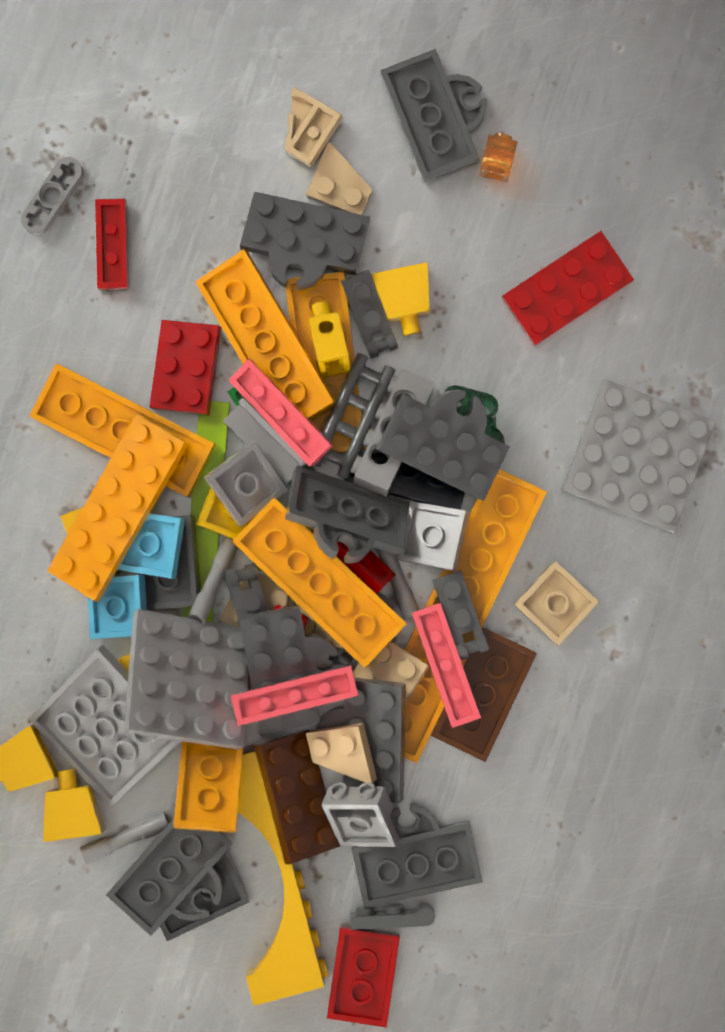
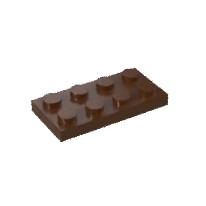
[431,627,537,762]
[254,730,340,865]

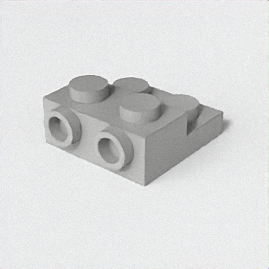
[322,782,399,847]

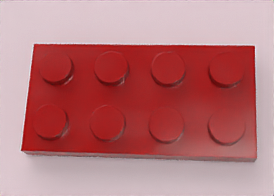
[501,231,634,346]

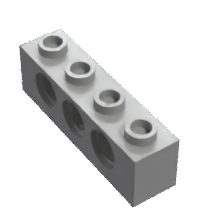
[351,369,435,497]

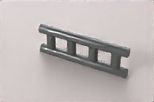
[315,353,395,479]

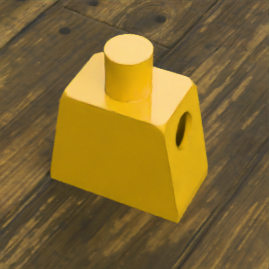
[371,262,430,337]
[309,301,350,378]
[0,724,58,792]
[43,769,105,842]

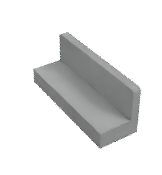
[223,398,307,486]

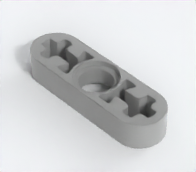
[21,157,84,235]

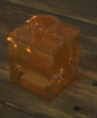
[479,133,518,183]

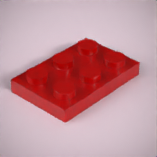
[149,320,222,415]
[327,926,400,1028]

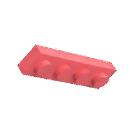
[228,359,334,467]
[412,603,481,728]
[231,666,358,726]

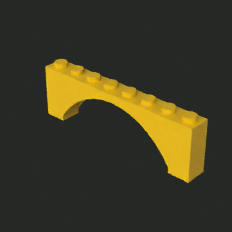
[238,750,329,1006]

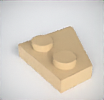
[285,87,343,168]
[306,142,372,215]
[306,723,377,783]

